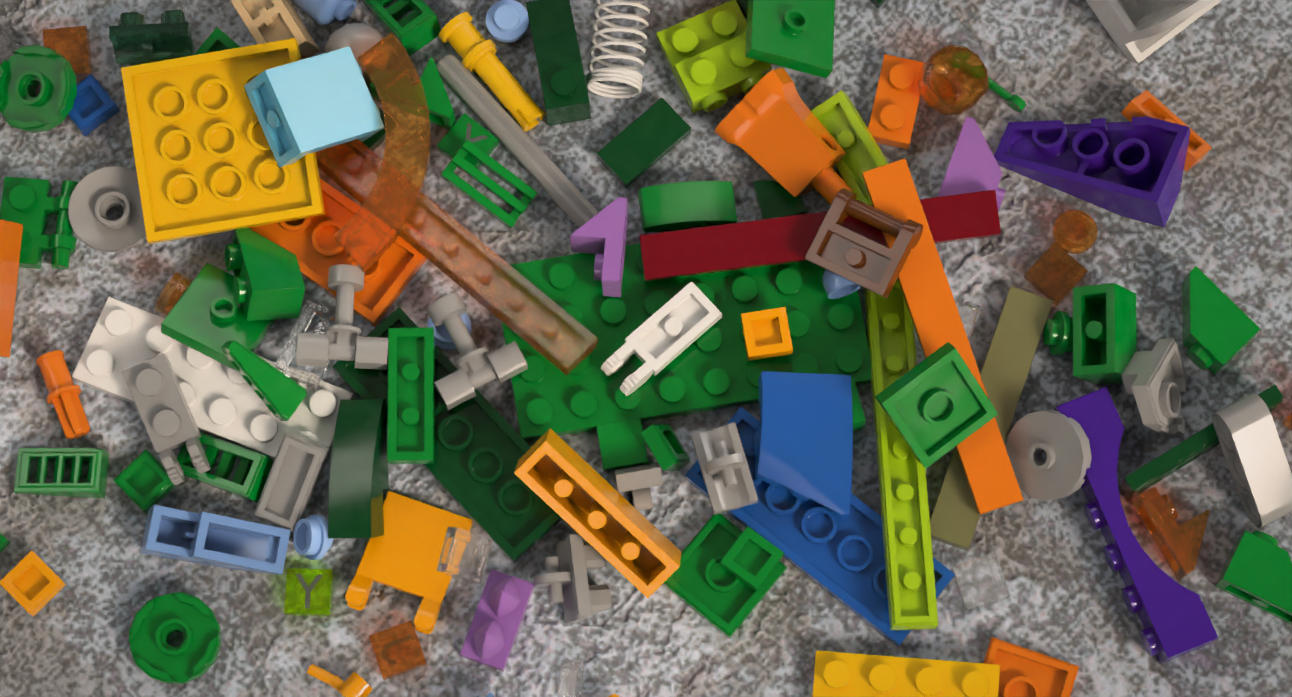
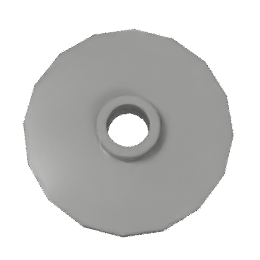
[1006,409,1092,501]

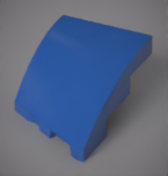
[753,371,853,519]

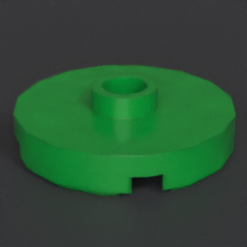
[0,44,77,133]
[129,592,221,684]

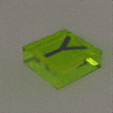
[284,568,334,617]

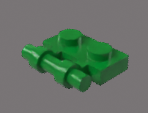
[0,177,78,270]

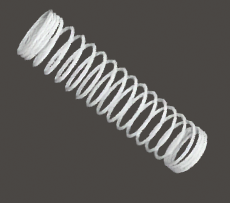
[586,0,651,98]

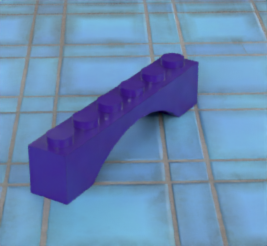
[1054,387,1218,664]

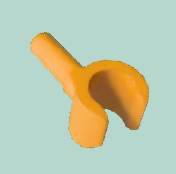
[307,664,372,697]

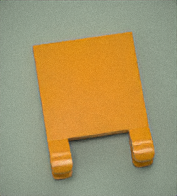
[345,491,473,634]

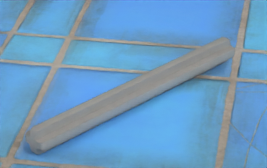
[436,54,599,228]

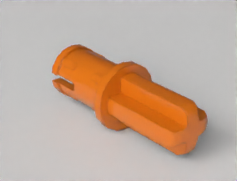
[36,350,90,439]

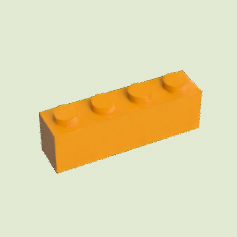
[514,428,682,598]

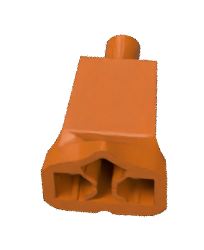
[714,68,853,205]

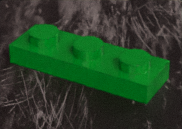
[387,327,435,464]

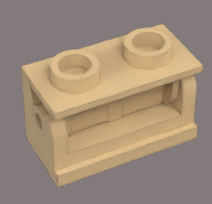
[230,0,320,60]

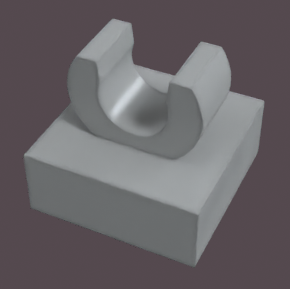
[614,462,663,511]

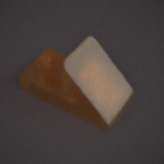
[1132,486,1210,582]

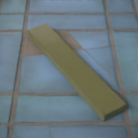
[930,286,1053,551]

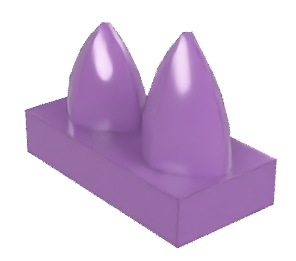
[460,569,535,672]

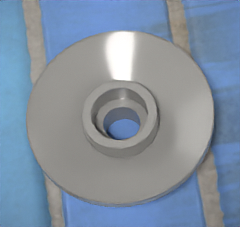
[68,166,146,252]

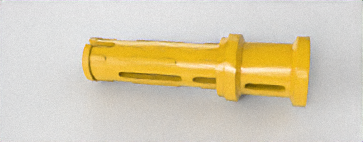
[438,12,546,132]

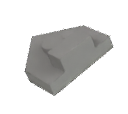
[1121,338,1187,438]

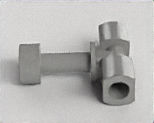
[296,264,388,370]
[426,293,528,410]

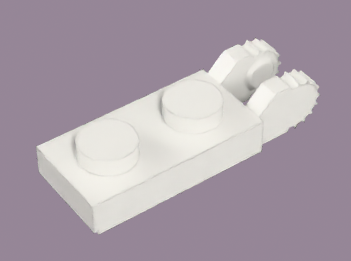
[601,282,722,396]

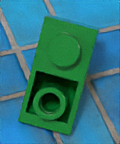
[224,228,305,321]

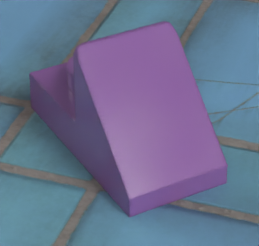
[570,197,629,297]

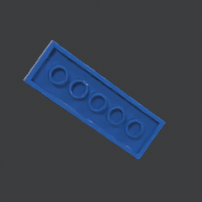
[684,407,955,647]

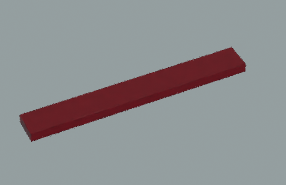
[639,190,1001,281]

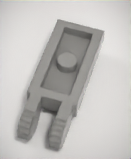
[122,353,210,485]

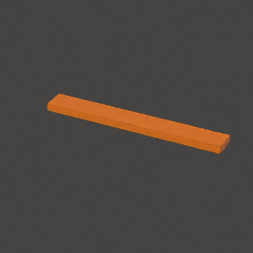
[862,158,1024,515]

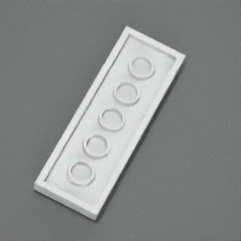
[72,297,355,478]

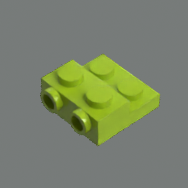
[656,0,772,113]

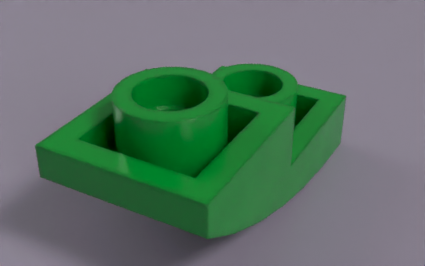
[638,181,737,233]

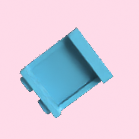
[244,46,385,168]

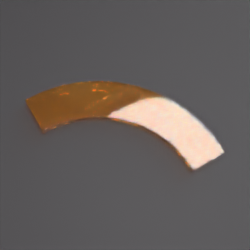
[334,32,431,272]

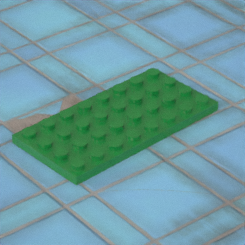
[493,243,872,442]

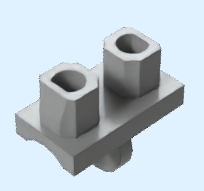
[691,422,758,515]
[534,534,612,624]

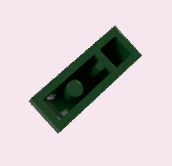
[526,0,591,126]

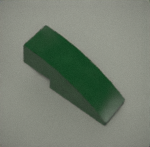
[328,399,389,539]

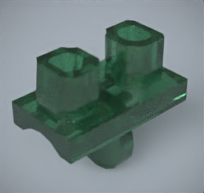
[109,9,195,66]

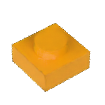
[741,307,793,361]
[0,550,66,617]

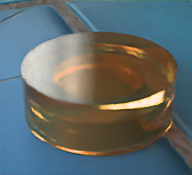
[155,272,192,316]

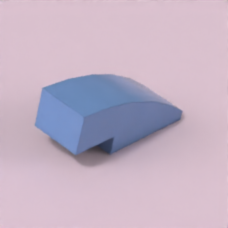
[140,504,291,575]

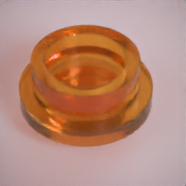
[1052,210,1098,254]

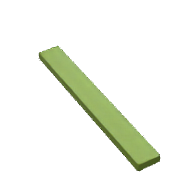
[864,280,938,630]

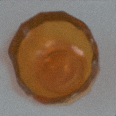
[918,45,989,116]

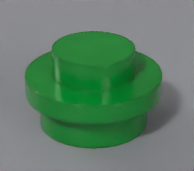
[1043,311,1073,356]

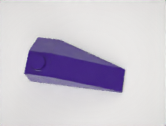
[994,116,1190,227]

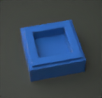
[68,74,120,136]

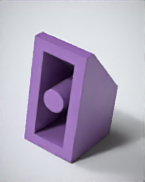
[938,116,1006,212]

